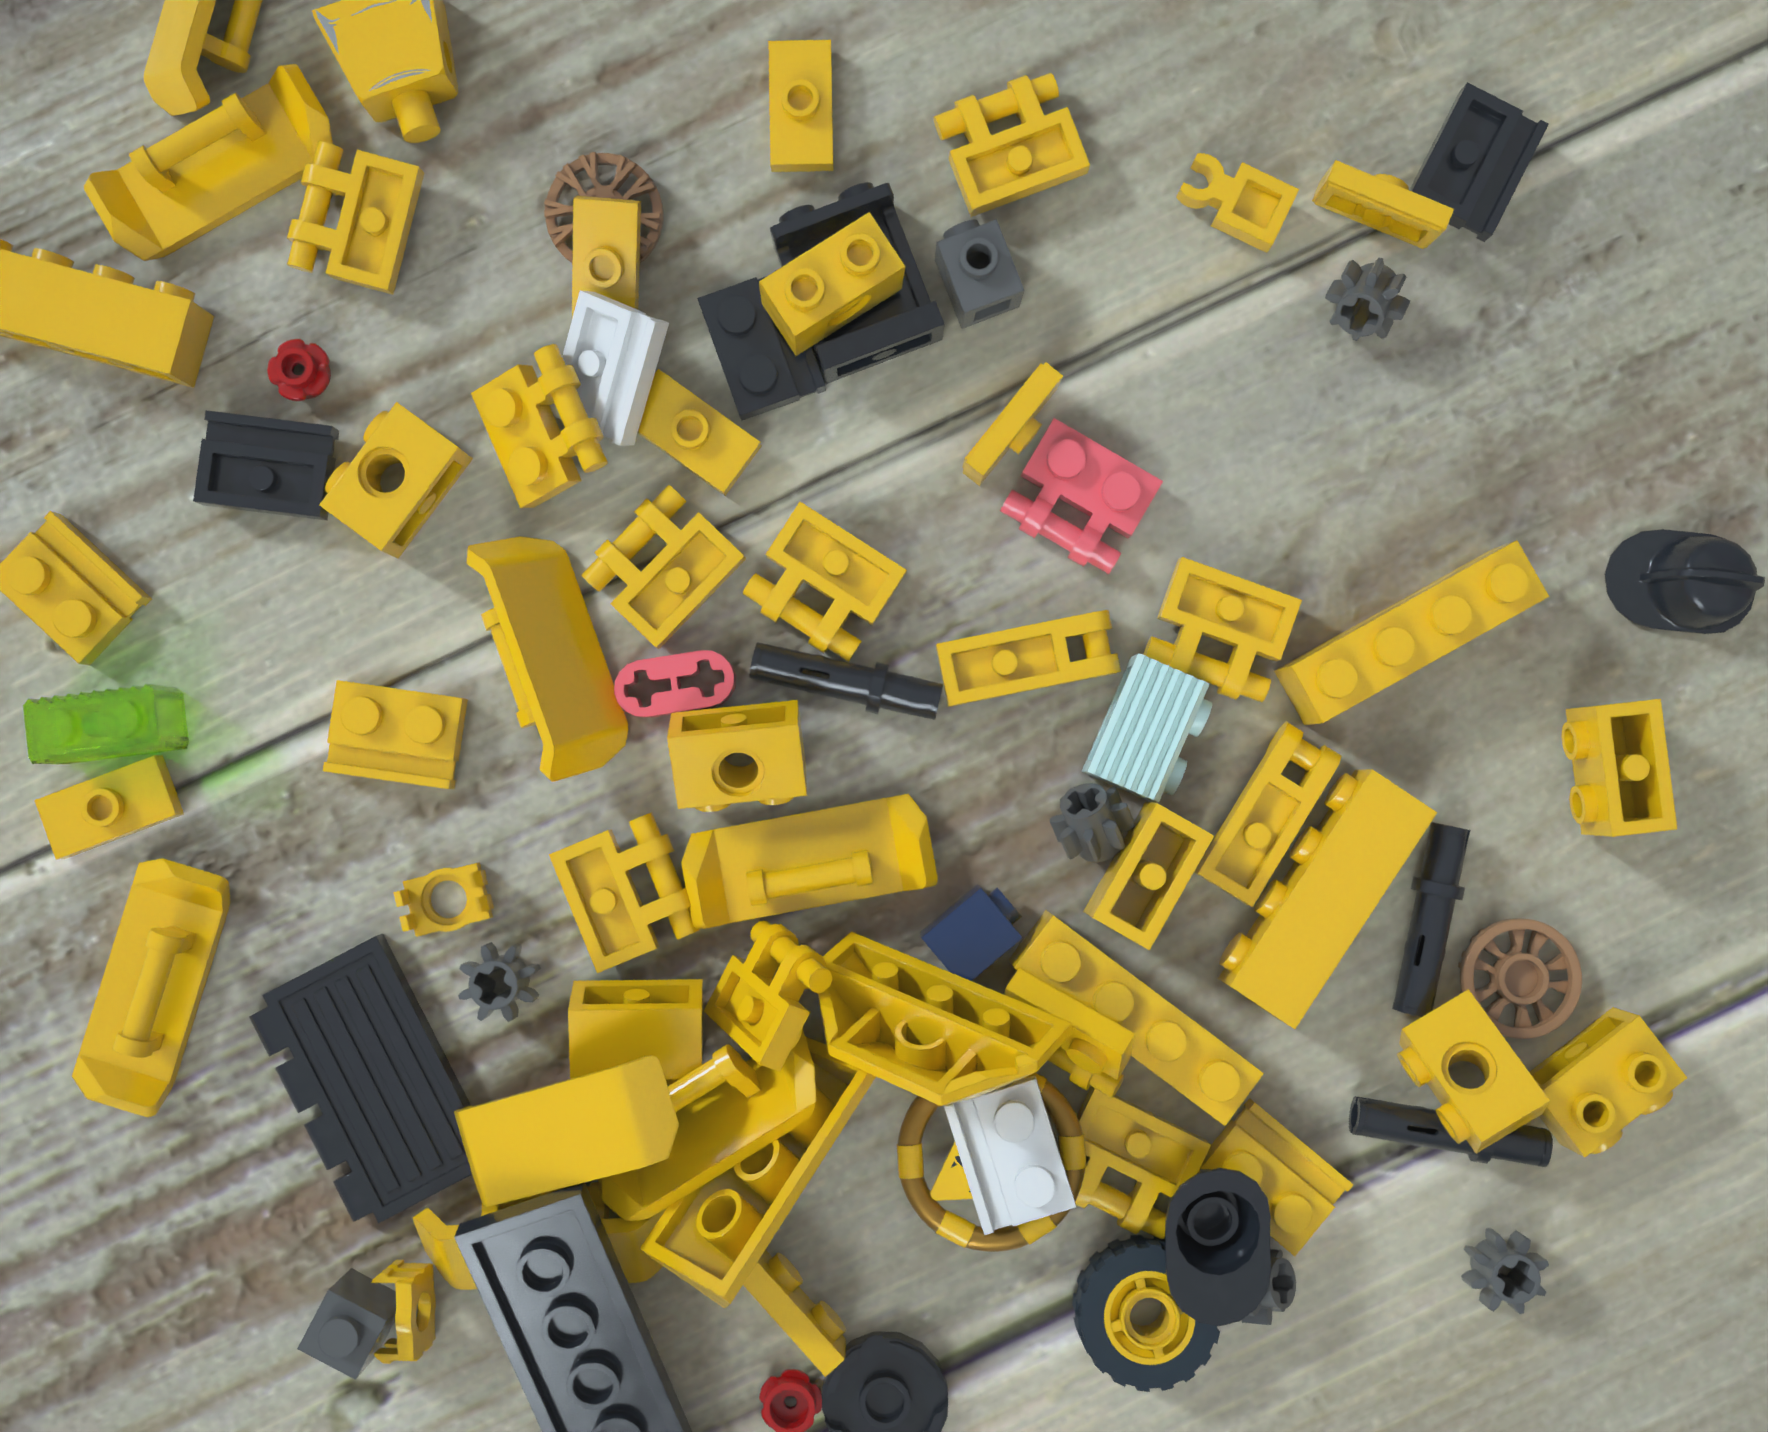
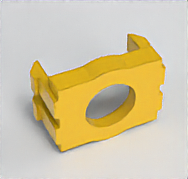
[393,862,494,937]
[371,1259,436,1364]

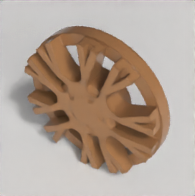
[544,152,664,263]
[1458,918,1582,1039]

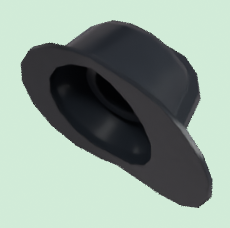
[1604,529,1765,634]
[1165,1168,1271,1326]

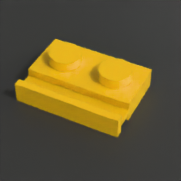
[0,511,152,665]
[323,680,468,789]
[1198,1098,1353,1256]

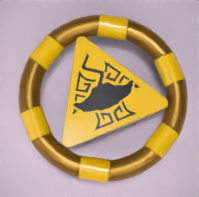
[896,1073,1086,1252]

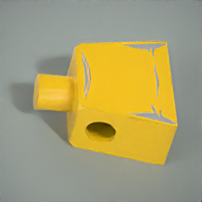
[312,0,458,143]

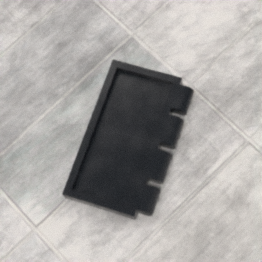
[249,934,472,1224]

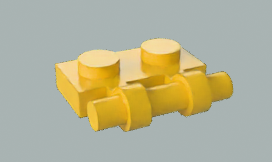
[933,73,1090,217]
[287,141,425,295]
[471,344,608,508]
[581,485,746,649]
[742,502,907,662]
[1143,557,1302,702]
[549,812,700,973]
[704,920,832,1072]
[1005,968,1135,1098]
[1075,1086,1211,1240]

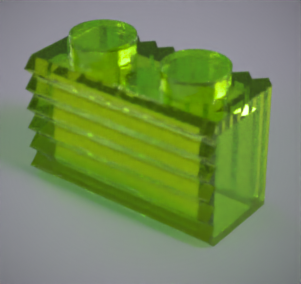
[23,684,189,765]

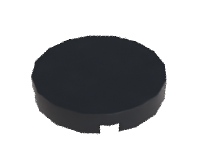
[822,1331,948,1432]

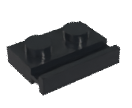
[1409,82,1549,242]
[697,270,826,421]
[193,410,339,521]

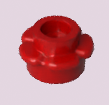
[267,339,331,401]
[759,1369,822,1432]

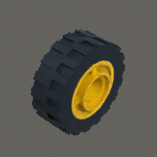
[1072,1235,1220,1392]

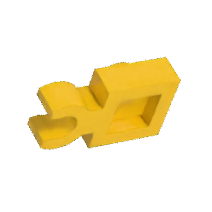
[1176,153,1299,253]

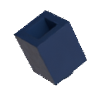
[920,884,1023,981]

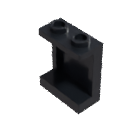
[770,182,945,384]

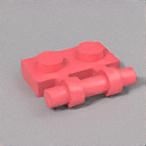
[1000,418,1163,574]

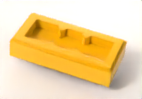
[768,40,834,172]
[1312,160,1454,249]
[572,196,641,318]
[962,362,1063,486]
[638,369,762,496]
[34,755,184,860]

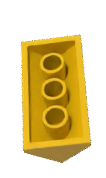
[639,1036,876,1308]

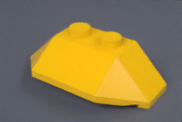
[817,931,1072,1106]

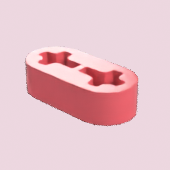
[614,650,736,718]

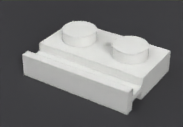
[550,290,669,446]
[944,1075,1076,1235]

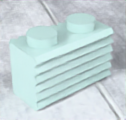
[1082,653,1212,803]

